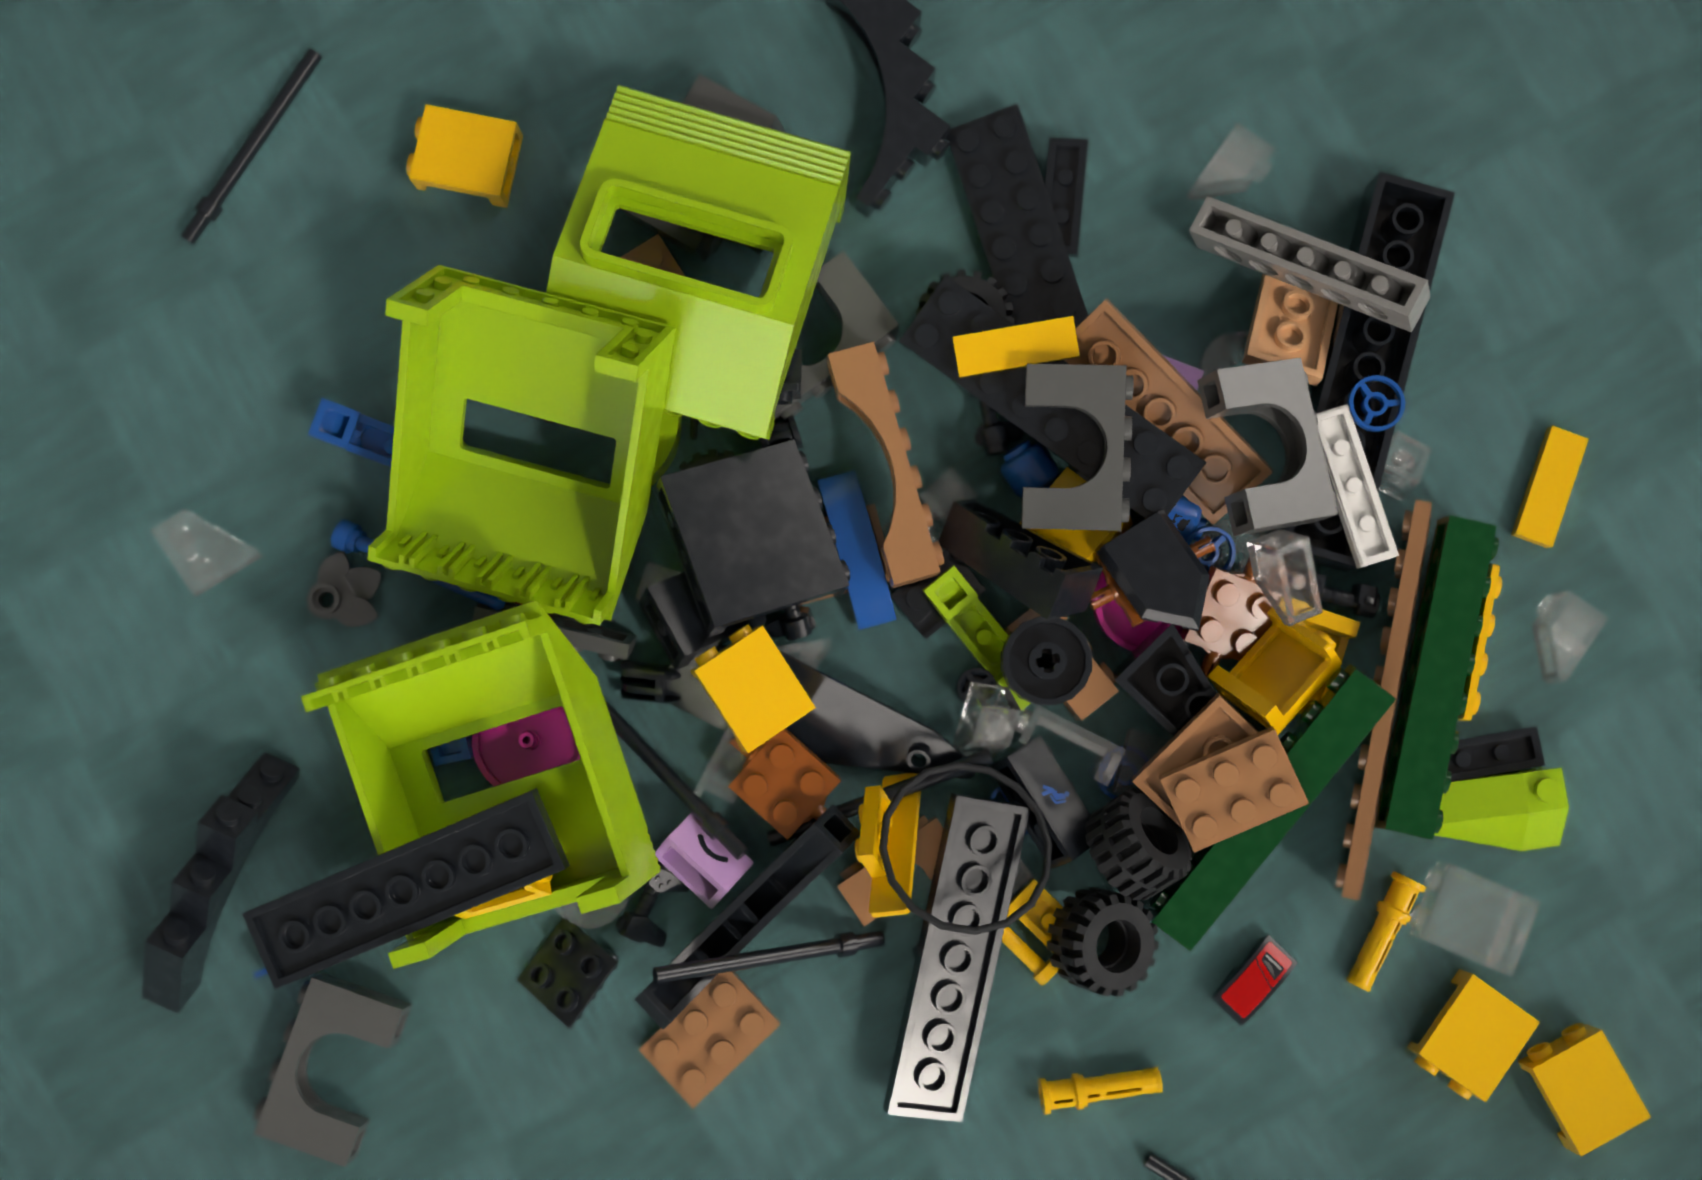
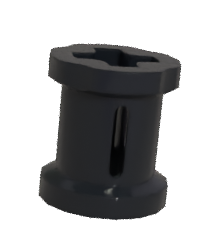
[759,415,803,449]

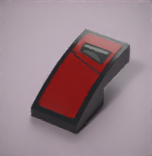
[1211,935,1298,1026]

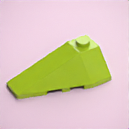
[1434,767,1569,851]

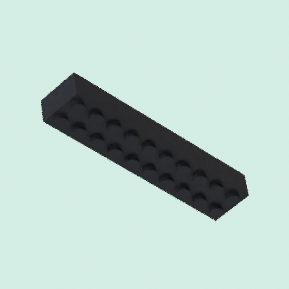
[1270,172,1456,572]

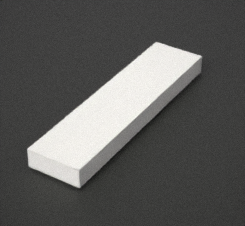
[1316,404,1399,569]

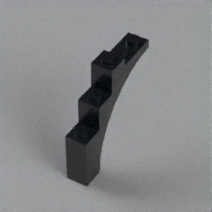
[825,0,951,218]
[142,752,300,1014]
[634,804,860,1030]

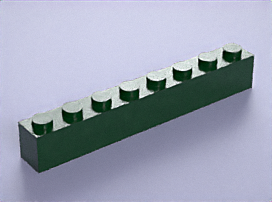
[1374,515,1499,840]
[1149,664,1396,952]

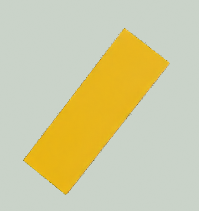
[953,316,1080,378]
[1511,425,1589,549]

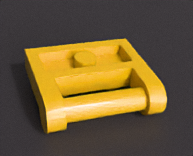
[1002,878,1063,986]

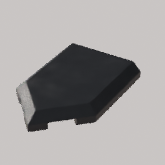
[1096,510,1210,631]

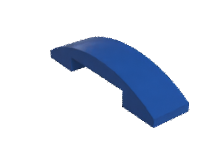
[307,398,394,468]
[817,470,897,630]

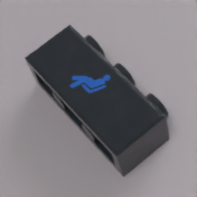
[989,735,1091,869]

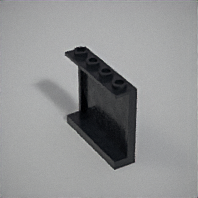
[654,440,850,637]

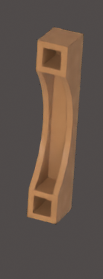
[827,342,944,589]

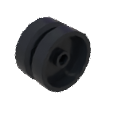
[1000,616,1092,705]

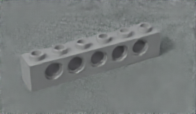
[1189,196,1431,332]

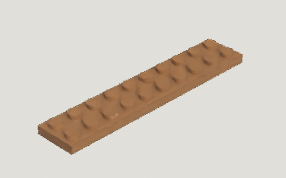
[1335,500,1432,901]

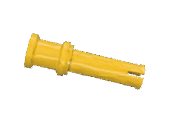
[1346,871,1427,992]
[1037,1066,1163,1115]

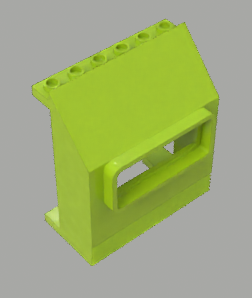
[546,85,851,440]
[367,265,676,626]
[300,600,661,969]

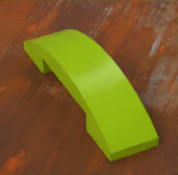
[922,565,1031,711]

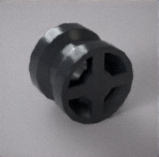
[956,668,996,708]

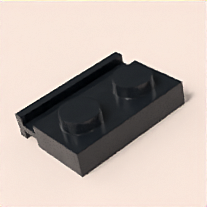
[891,550,986,640]

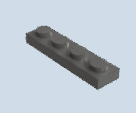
[472,602,637,662]

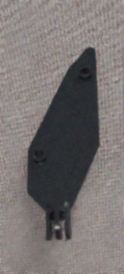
[620,645,976,779]

